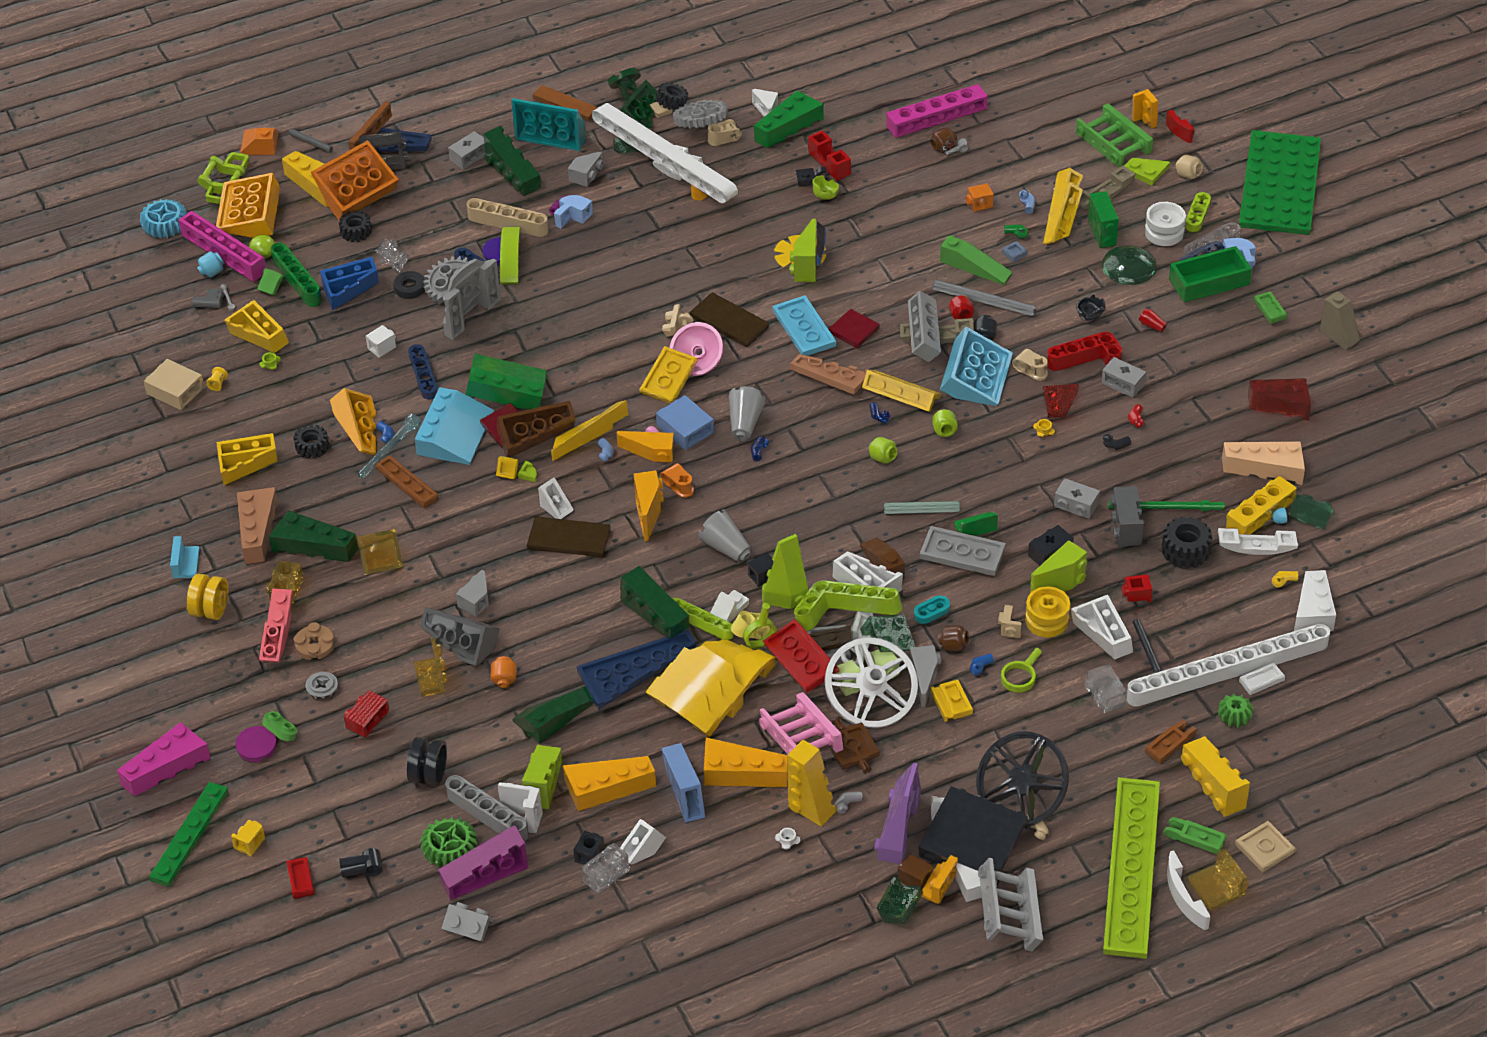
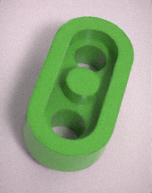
[262,711,298,741]

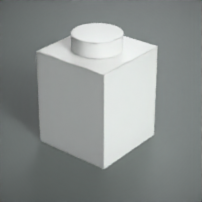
[366,325,396,358]

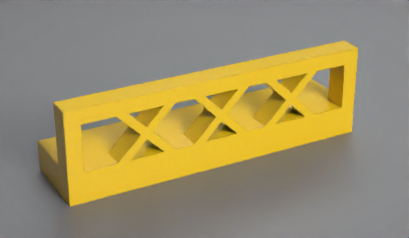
[862,370,941,411]

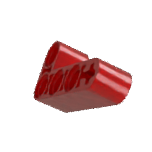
[1047,332,1122,371]

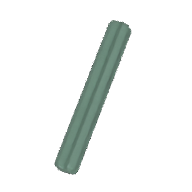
[884,501,960,514]

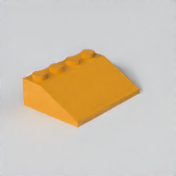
[216,173,280,238]

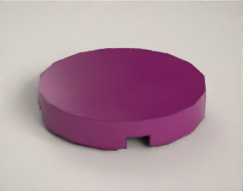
[235,726,277,762]

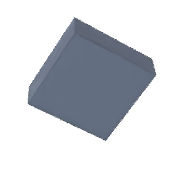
[1002,241,1027,262]

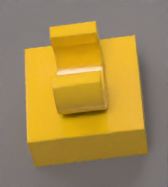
[496,456,518,479]

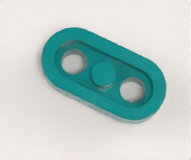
[914,595,950,624]

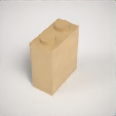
[144,359,204,410]

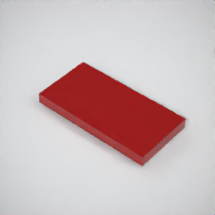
[763,619,839,694]

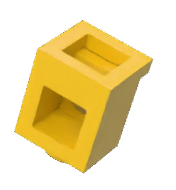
[231,820,265,856]

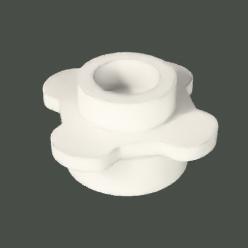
[775,828,800,850]

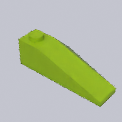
[762,534,808,609]

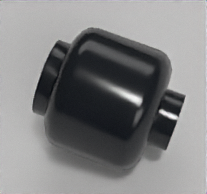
[973,315,997,341]

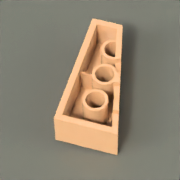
[1222,442,1305,485]

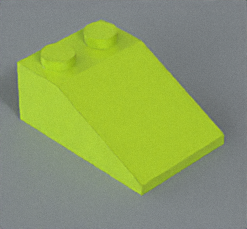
[790,219,816,282]
[1030,540,1087,593]

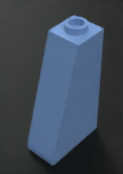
[661,743,705,823]

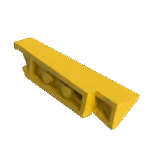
[1043,168,1083,245]
[551,400,628,461]

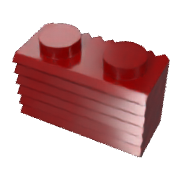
[344,690,389,738]

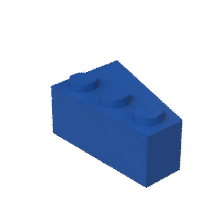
[320,257,378,311]

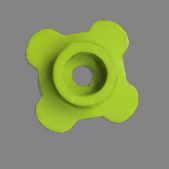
[259,352,281,370]

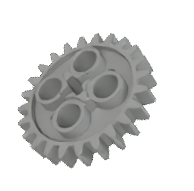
[673,99,729,129]
[423,256,468,306]

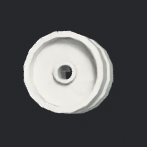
[1145,202,1186,246]

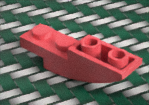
[259,589,293,662]

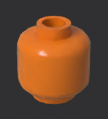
[490,656,517,688]

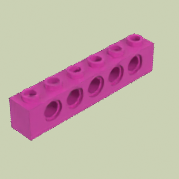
[886,84,988,138]
[179,211,266,282]

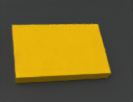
[639,346,698,404]

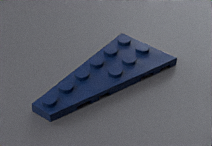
[576,630,696,710]

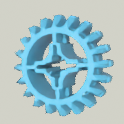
[140,198,187,239]

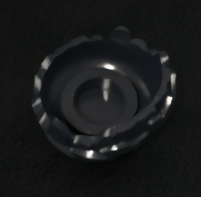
[1076,295,1106,321]

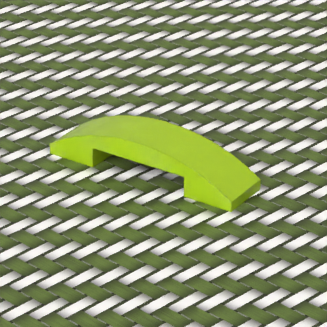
[500,227,520,285]

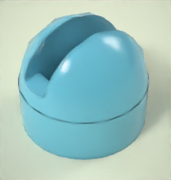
[1272,508,1287,524]

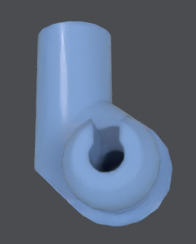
[1019,190,1036,214]
[598,438,615,462]

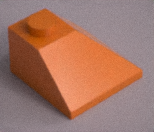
[240,128,279,155]

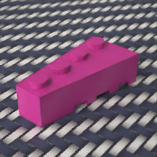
[117,722,211,796]

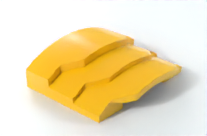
[701,639,776,718]
[646,646,746,737]

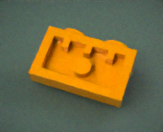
[1132,89,1158,129]
[920,855,958,904]

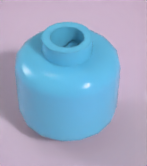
[197,251,225,278]

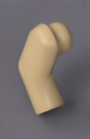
[1026,815,1049,840]

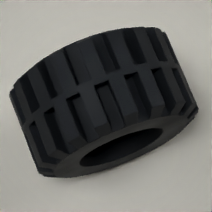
[1161,516,1212,568]

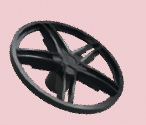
[976,731,1069,826]

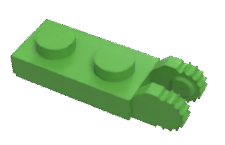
[1164,817,1227,855]

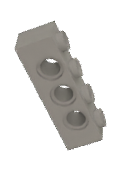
[908,291,941,362]

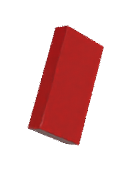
[286,857,314,899]

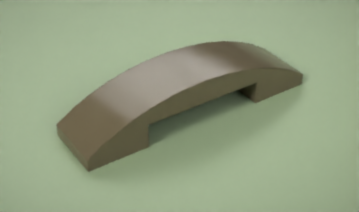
[1078,165,1135,209]
[900,318,974,344]

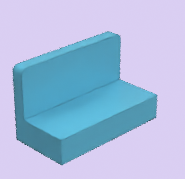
[170,536,200,578]

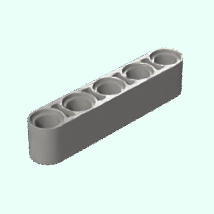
[445,775,528,842]

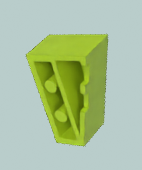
[522,745,563,809]

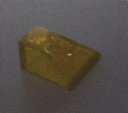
[356,529,403,575]

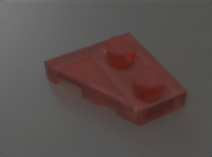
[1043,384,1079,418]

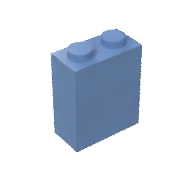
[656,395,714,450]

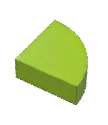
[518,460,537,483]

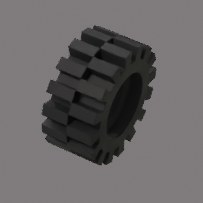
[656,82,689,111]
[339,211,372,242]
[293,424,329,459]

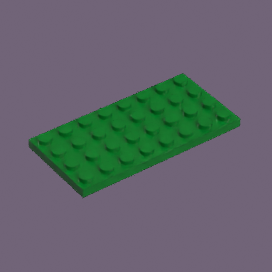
[1238,130,1321,235]

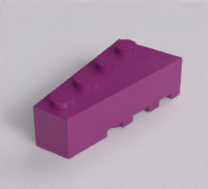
[438,825,528,901]

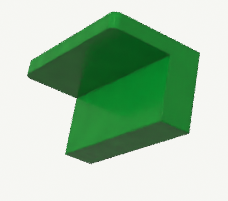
[954,512,998,536]

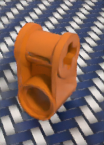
[661,463,694,498]

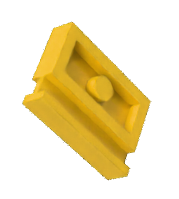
[930,680,973,722]

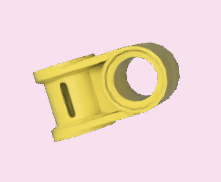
[731,611,770,640]

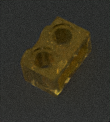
[266,561,304,605]

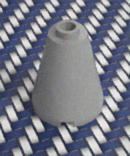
[728,386,766,441]
[698,510,751,562]

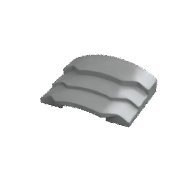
[443,259,501,340]

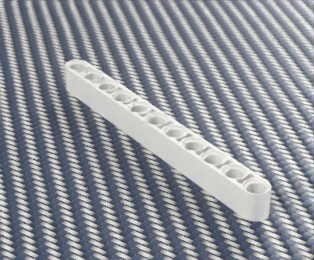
[592,103,738,203]
[1127,624,1330,706]

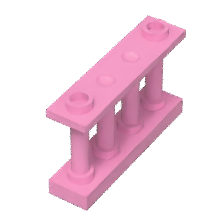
[759,692,843,755]

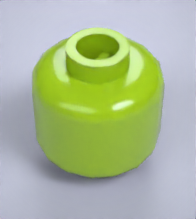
[932,409,958,437]
[869,437,898,464]

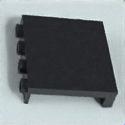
[918,786,1028,888]

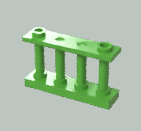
[1076,103,1153,167]

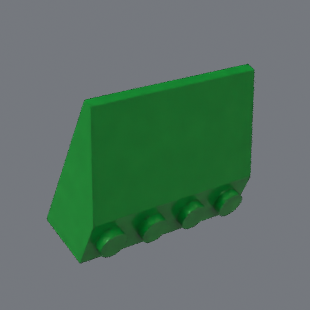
[465,353,546,410]

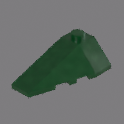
[618,80,658,129]
[512,686,594,744]

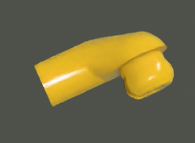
[1272,571,1298,587]

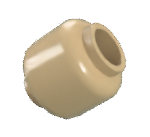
[1176,155,1203,179]

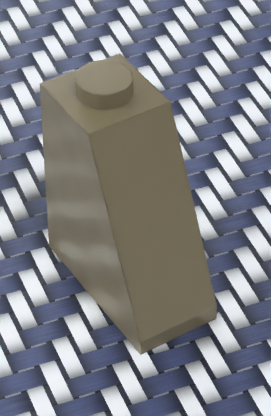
[1320,291,1360,351]

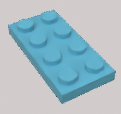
[772,295,836,356]

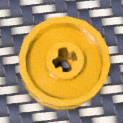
[187,573,228,620]
[1025,586,1070,638]

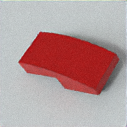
[1165,110,1195,143]

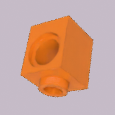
[965,183,994,212]

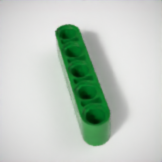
[271,242,322,307]

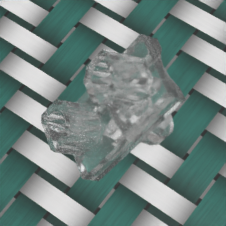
[375,238,410,273]

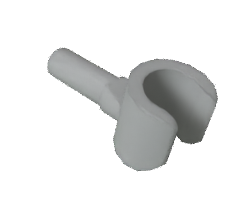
[945,139,968,155]

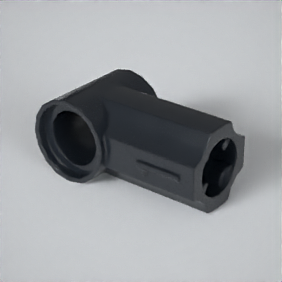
[339,848,383,877]

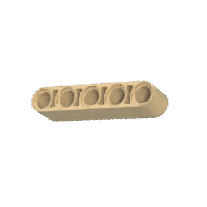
[467,198,548,237]

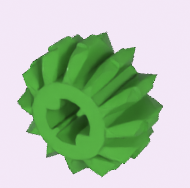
[1218,693,1253,729]

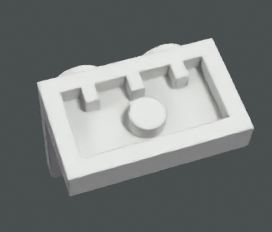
[498,782,543,833]

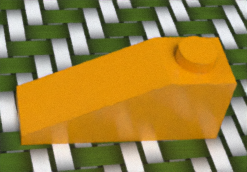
[617,431,674,462]

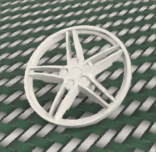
[825,638,918,728]

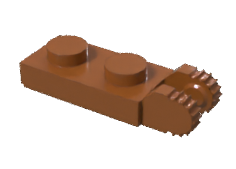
[1145,719,1198,764]

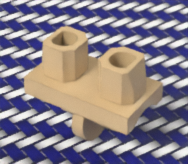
[662,304,693,337]

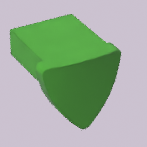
[257,269,284,296]

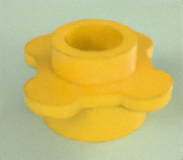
[1033,419,1055,437]

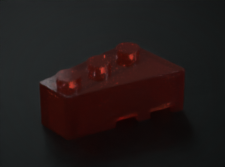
[1248,378,1311,421]

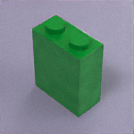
[1088,191,1119,248]

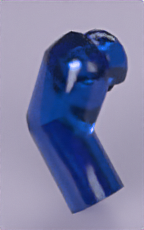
[869,402,891,423]
[750,436,769,462]

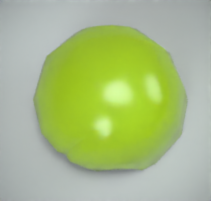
[813,175,839,200]
[249,235,275,259]

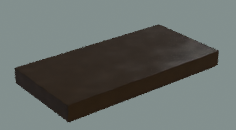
[689,292,769,347]
[527,516,611,557]

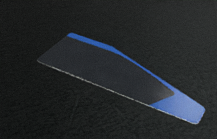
[816,221,826,266]

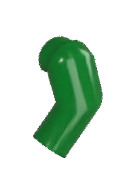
[1004,224,1029,239]

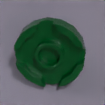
[607,68,641,100]

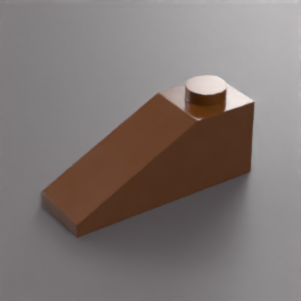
[860,537,905,579]

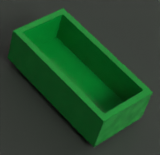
[1169,246,1252,303]

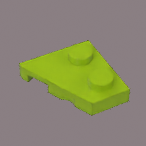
[1124,158,1170,186]

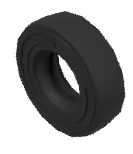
[393,271,425,299]

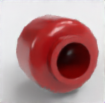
[949,295,975,320]

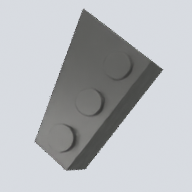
[1110,486,1144,546]

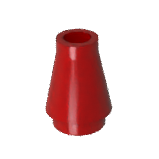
[1139,308,1167,332]

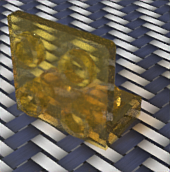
[414,637,447,697]
[1187,849,1248,910]

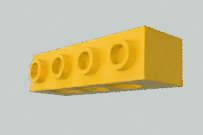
[1226,476,1297,535]

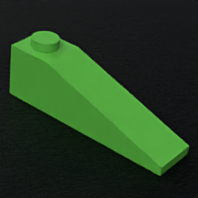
[940,235,1012,285]

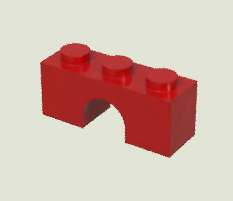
[808,130,851,181]

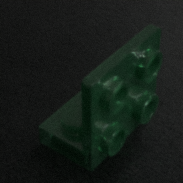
[860,614,916,653]

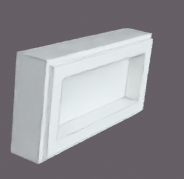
[1239,663,1285,695]

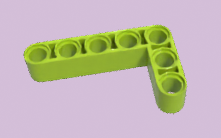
[794,581,903,631]

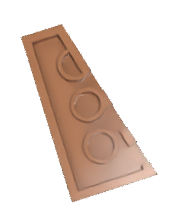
[790,354,869,394]

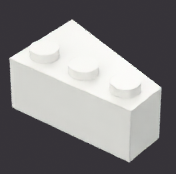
[833,551,903,592]
[1294,570,1336,631]
[1071,595,1133,659]

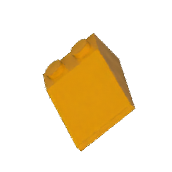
[633,470,664,542]

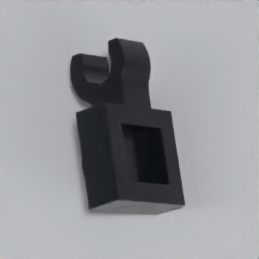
[796,167,827,187]

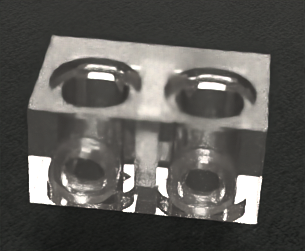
[582,843,629,894]

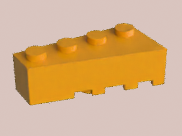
[704,738,788,787]
[563,756,656,811]

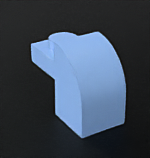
[554,195,593,229]
[1223,238,1256,274]

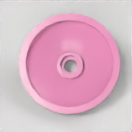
[670,322,724,376]

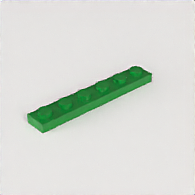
[149,782,229,887]

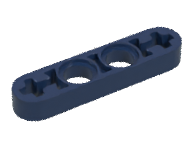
[408,344,437,400]

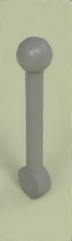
[220,284,235,311]

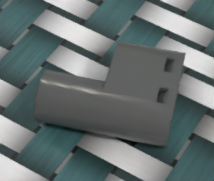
[193,289,224,308]

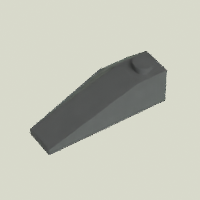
[420,607,500,666]

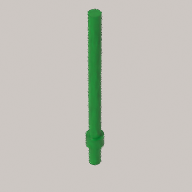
[1108,500,1225,512]

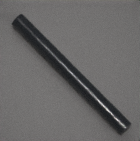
[1132,618,1162,673]

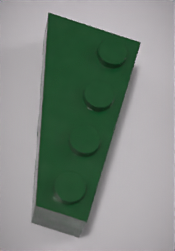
[269,510,358,562]
[620,566,689,639]

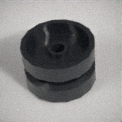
[407,737,447,786]

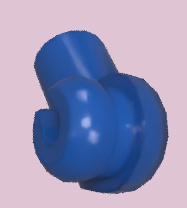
[376,421,394,444]
[970,653,994,675]

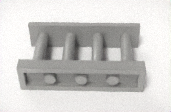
[978,858,1043,952]

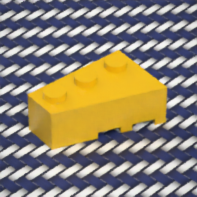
[224,300,289,353]
[216,433,278,485]

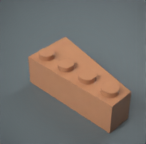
[237,487,278,564]

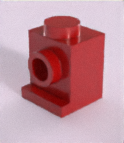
[1121,574,1152,602]

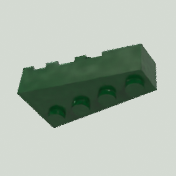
[483,125,541,196]

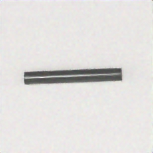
[289,128,333,153]

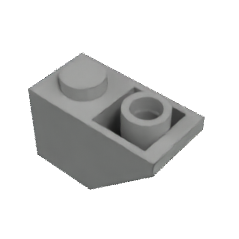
[568,152,604,187]
[456,570,489,617]

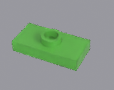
[1254,291,1287,324]

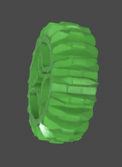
[421,816,478,868]

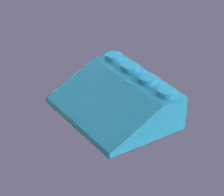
[940,327,1013,406]
[415,387,494,465]

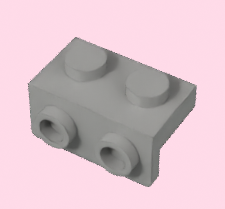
[441,902,494,942]

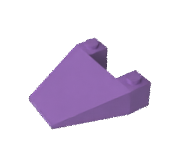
[874,763,921,864]

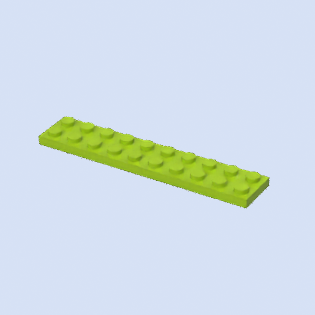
[1103,777,1160,959]

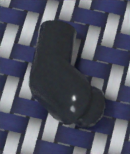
[1103,434,1131,450]

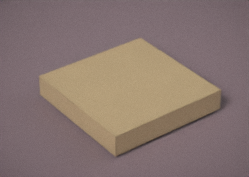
[1235,821,1296,873]

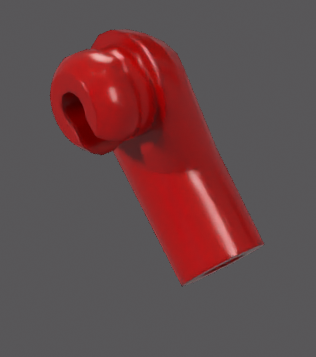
[1128,404,1144,428]

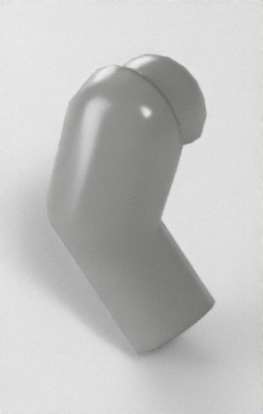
[835,791,863,814]

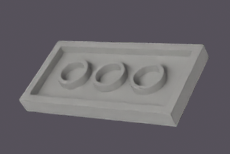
[919,526,1006,576]

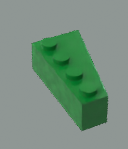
[754,90,824,148]

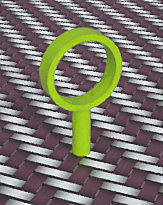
[743,603,777,649]
[1001,648,1042,693]

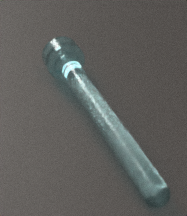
[358,413,421,478]

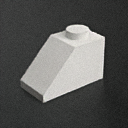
[616,819,666,865]

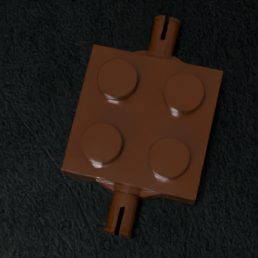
[829,718,880,774]

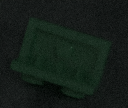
[1288,494,1335,530]
[876,877,923,924]

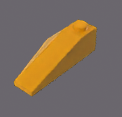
[330,388,376,455]

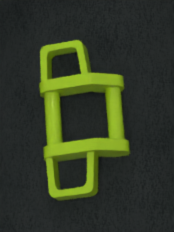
[197,152,250,204]

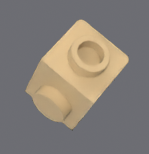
[998,605,1022,638]

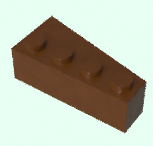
[496,401,575,458]

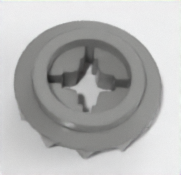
[305,672,338,699]

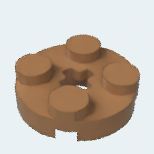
[294,622,334,660]

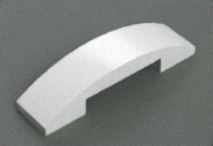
[1218,528,1298,555]
[1167,851,1210,930]

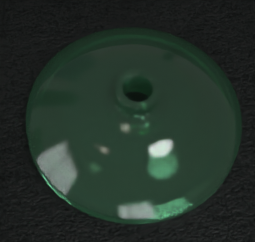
[1102,245,1156,285]

